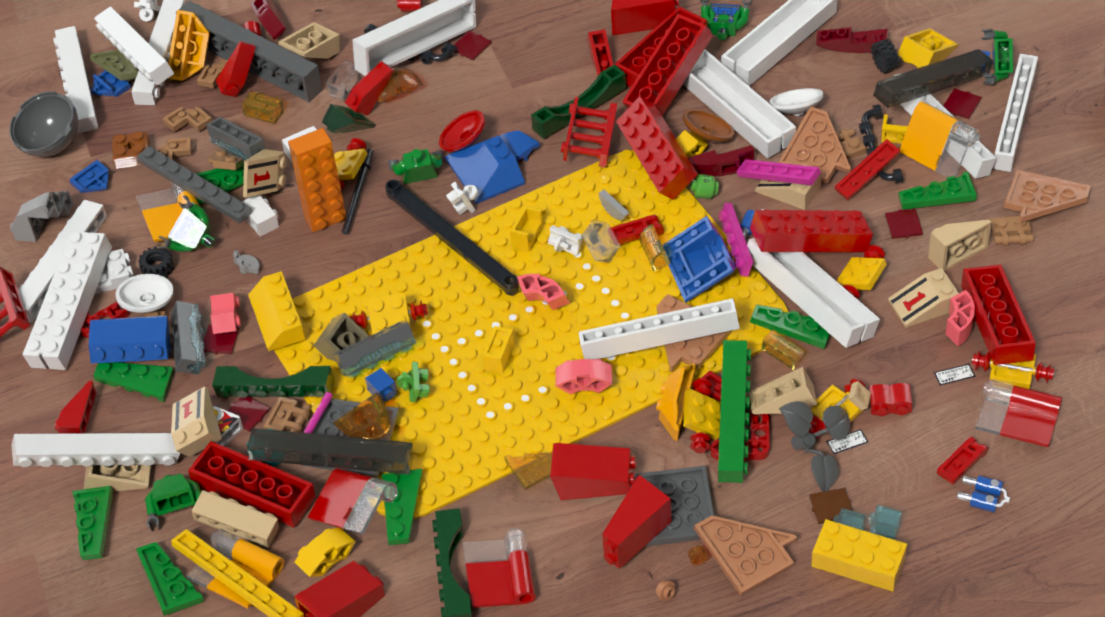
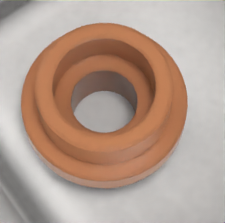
[656,580,675,602]

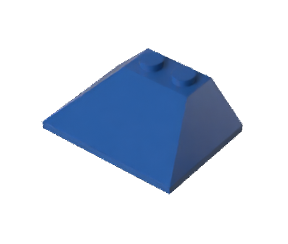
[445,135,525,204]
[660,216,736,302]

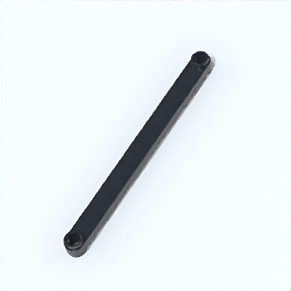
[385,180,520,296]

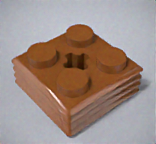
[112,131,150,169]

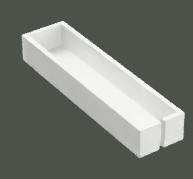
[353,0,476,76]
[721,0,837,86]
[683,49,796,158]
[23,232,112,370]
[747,238,880,348]

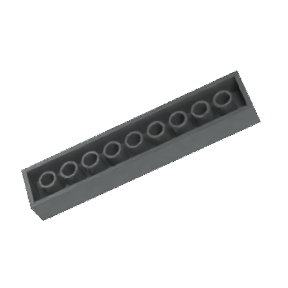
[176,1,323,103]

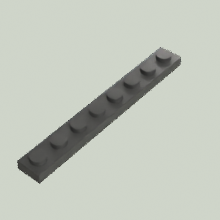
[136,146,253,224]

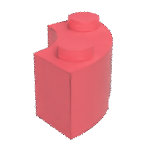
[517,274,570,310]
[946,290,975,346]
[210,293,241,334]
[556,359,612,394]

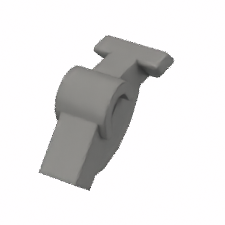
[233,250,260,274]

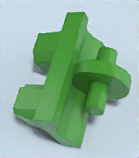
[397,362,429,402]

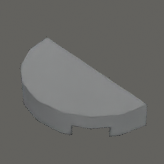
[599,189,629,220]

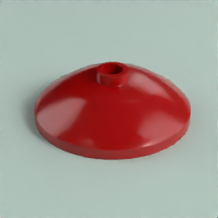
[439,110,486,152]

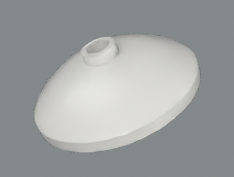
[769,88,824,116]
[116,274,173,313]

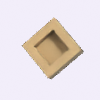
[848,381,871,411]

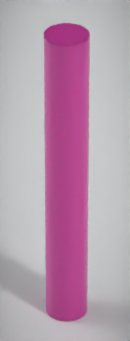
[300,392,333,443]

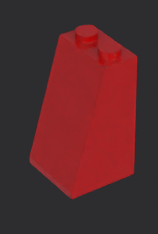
[611,0,680,35]
[550,443,637,500]
[602,475,671,569]
[294,561,385,617]

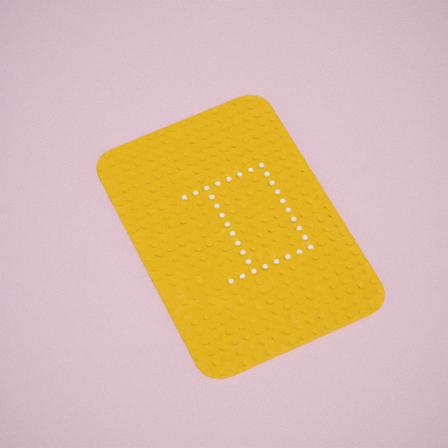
[274,150,789,519]

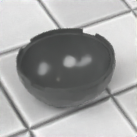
[9,91,79,157]

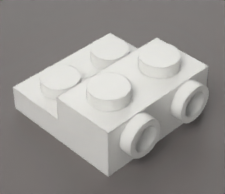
[95,249,134,294]

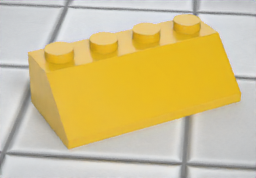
[248,271,305,351]

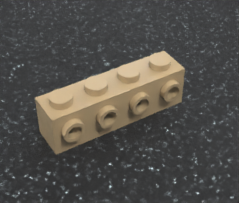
[192,491,279,548]

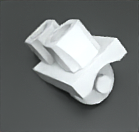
[134,0,161,22]
[446,182,478,215]
[548,225,583,255]

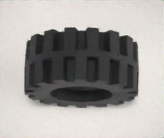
[871,39,899,73]
[138,246,174,278]

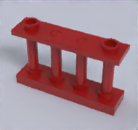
[560,97,618,168]
[0,267,30,338]

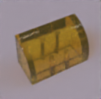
[639,224,670,271]
[761,330,807,370]

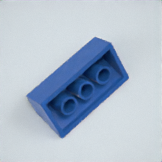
[88,316,172,364]

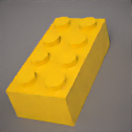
[811,519,907,592]

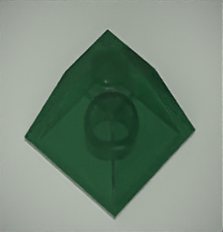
[321,104,376,133]

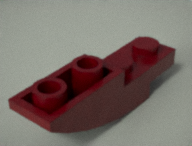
[251,0,286,40]
[816,27,889,53]
[688,145,754,177]

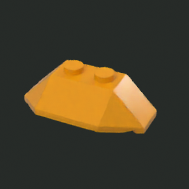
[168,10,210,81]
[656,363,696,441]

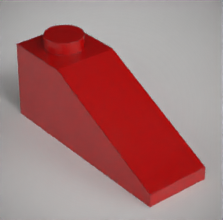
[587,29,613,77]
[216,41,256,97]
[344,61,394,115]
[55,381,97,434]

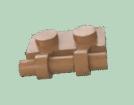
[837,129,866,160]
[990,216,1033,245]
[264,397,311,440]

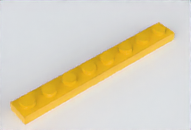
[171,529,304,617]

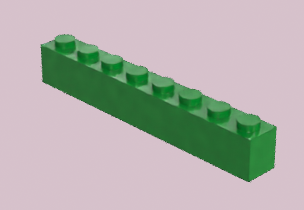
[718,340,751,483]

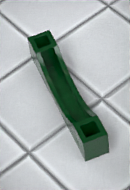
[531,65,626,139]
[212,366,334,398]
[432,508,472,617]

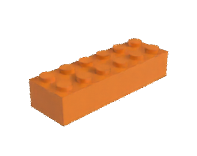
[288,128,346,232]

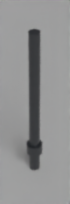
[342,149,374,235]

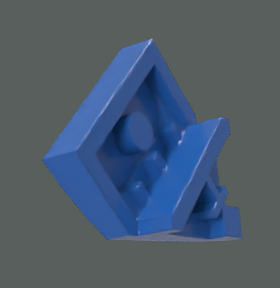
[90,70,131,97]
[501,130,540,161]
[69,160,109,193]

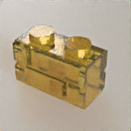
[241,91,284,124]

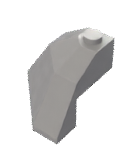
[10,191,73,242]

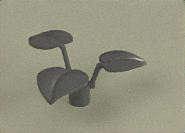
[779,401,850,492]

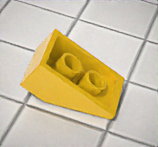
[897,28,958,72]

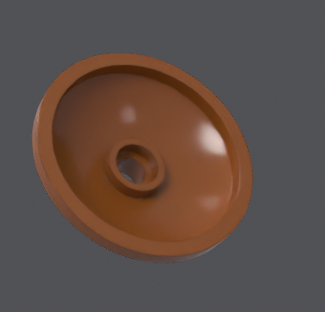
[683,109,734,142]

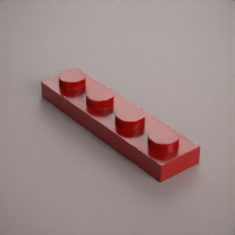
[835,139,900,201]

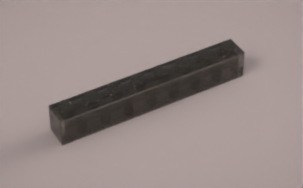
[873,49,993,108]
[247,428,414,475]

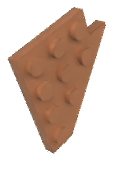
[778,106,851,183]
[1004,169,1091,222]
[656,294,732,372]
[694,516,797,596]

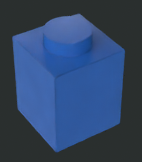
[365,368,397,404]

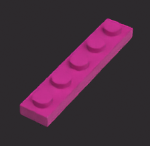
[736,159,821,185]
[719,203,753,277]

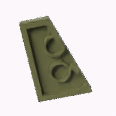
[90,49,138,81]

